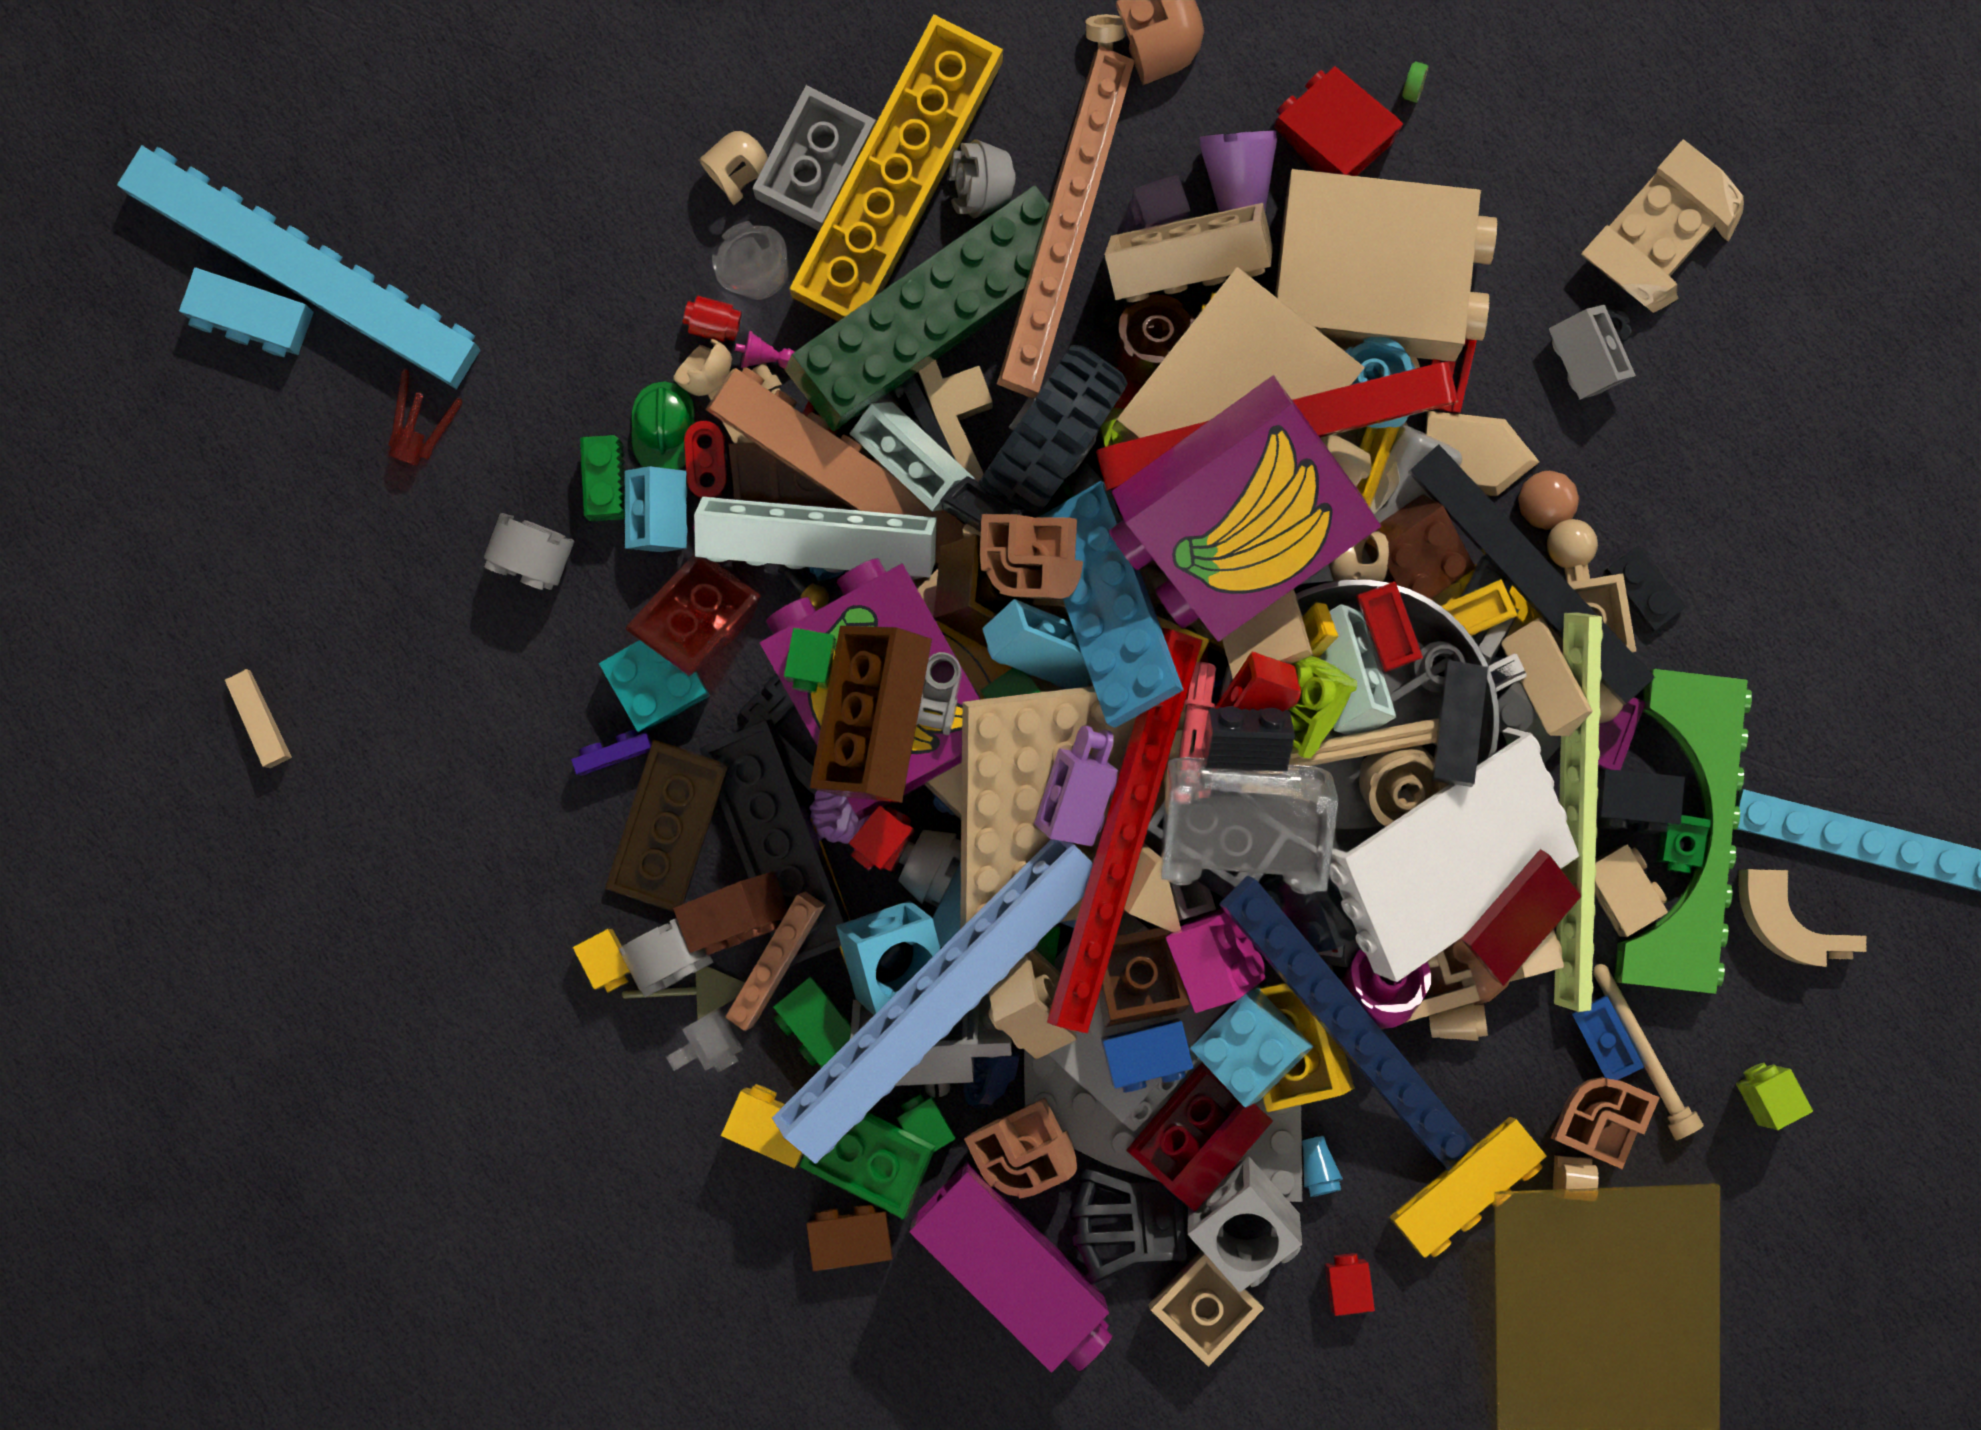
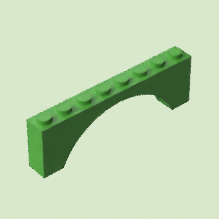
[1614,669,1752,994]

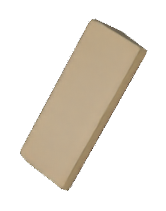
[1501,618,1593,736]

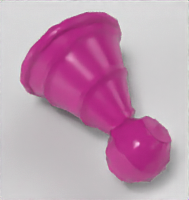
[734,331,795,369]

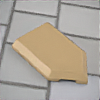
[1425,411,1539,497]

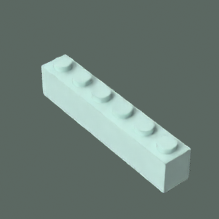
[694,497,937,580]

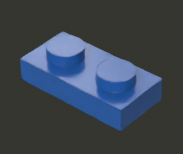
[1572,995,1644,1080]

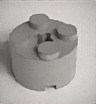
[484,513,574,590]
[619,918,713,998]

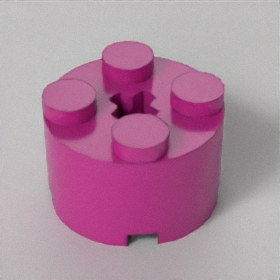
[1342,949,1431,1028]

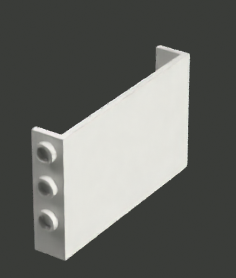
[1323,727,1579,982]

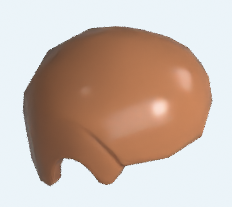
[1518,470,1579,530]

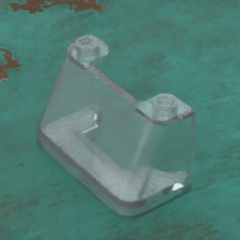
[1160,757,1339,894]

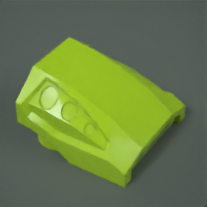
[1288,656,1357,759]

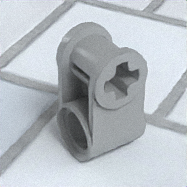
[916,652,962,735]

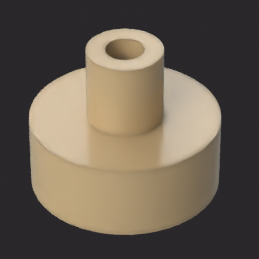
[1086,14,1125,51]

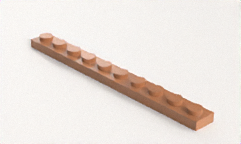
[997,46,1135,399]

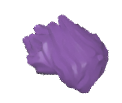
[809,790,873,844]

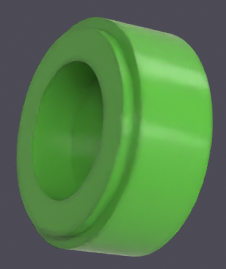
[1402,61,1429,103]

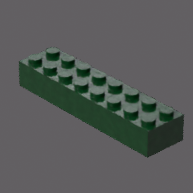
[785,185,1083,432]

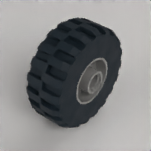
[979,345,1128,518]

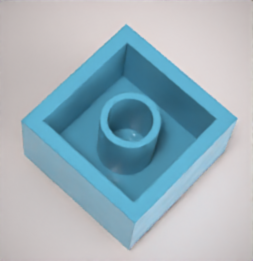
[1190,988,1314,1108]

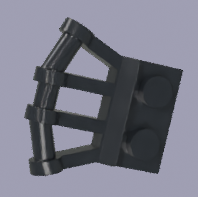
[1071,1169,1187,1285]

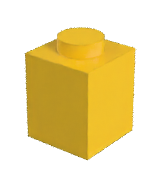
[573,929,630,993]

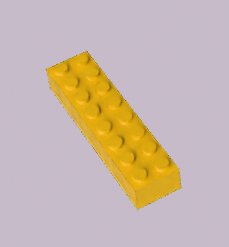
[789,14,1003,321]

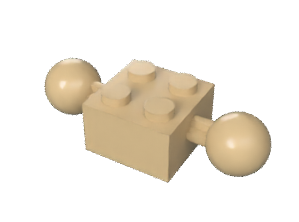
[1544,519,1636,723]

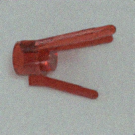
[388,369,463,466]

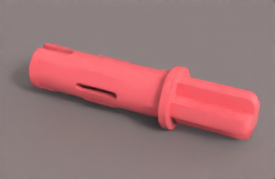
[1176,662,1216,785]

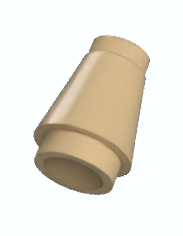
[1429,1002,1488,1041]

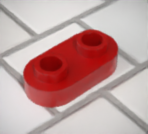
[684,421,727,499]

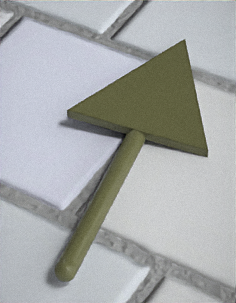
[621,966,745,1020]

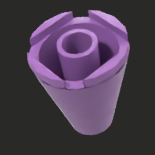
[1199,131,1277,212]

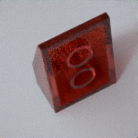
[626,553,761,677]

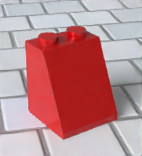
[1274,66,1403,176]

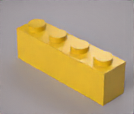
[1389,1117,1547,1258]

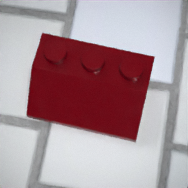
[1126,1062,1273,1212]

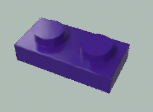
[571,729,652,776]

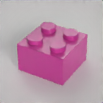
[1166,908,1265,1013]

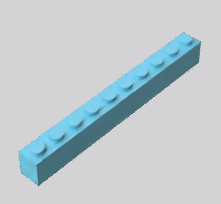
[117,145,480,389]

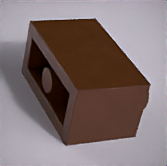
[806,1203,893,1271]

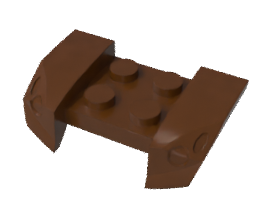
[728,435,875,510]

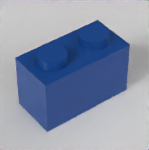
[1101,1018,1194,1093]

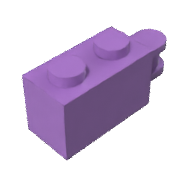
[1034,726,1118,846]

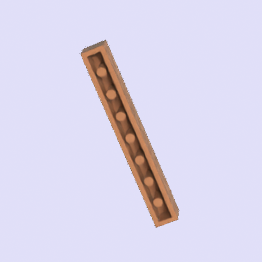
[705,367,965,567]

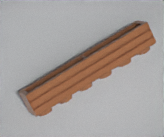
[725,891,825,1031]

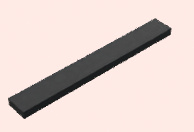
[1408,444,1655,705]

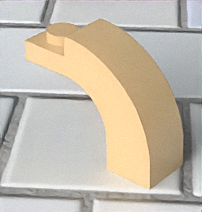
[1738,869,1866,967]

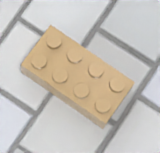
[1105,203,1273,302]

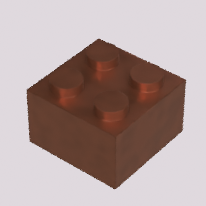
[1364,494,1476,599]
[673,871,789,955]

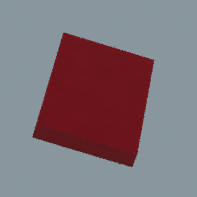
[1461,849,1582,986]

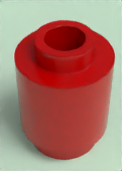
[682,296,742,343]

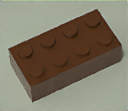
[809,626,932,803]

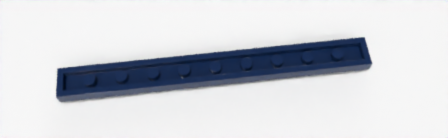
[1219,875,1475,1171]

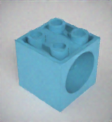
[836,901,940,1015]

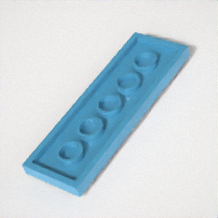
[1038,481,1183,728]

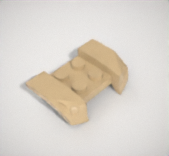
[1581,139,1744,313]

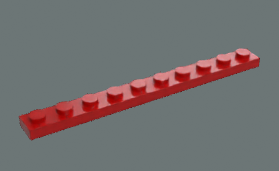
[1047,628,1203,1034]

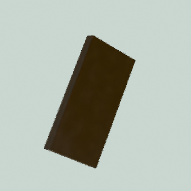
[605,740,729,913]

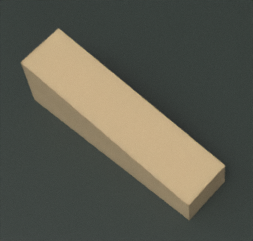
[225,669,292,768]

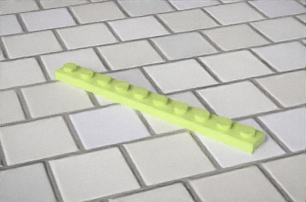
[1554,613,1603,1012]

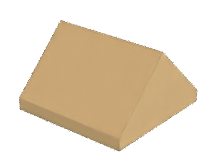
[1124,843,1181,933]

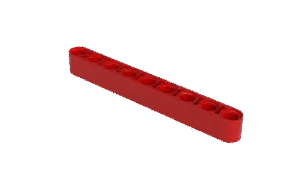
[1096,362,1459,491]

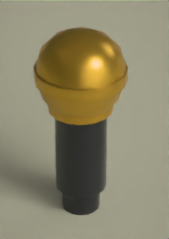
[778,565,829,611]

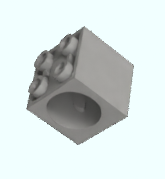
[1188,1156,1302,1292]

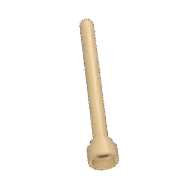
[1593,964,1704,1140]

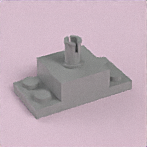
[850,994,1012,1097]

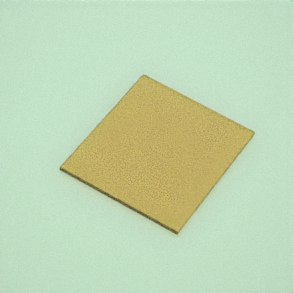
[1494,1183,1720,1430]

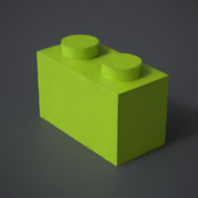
[1736,1063,1813,1130]

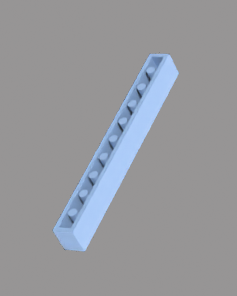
[772,839,1093,1164]

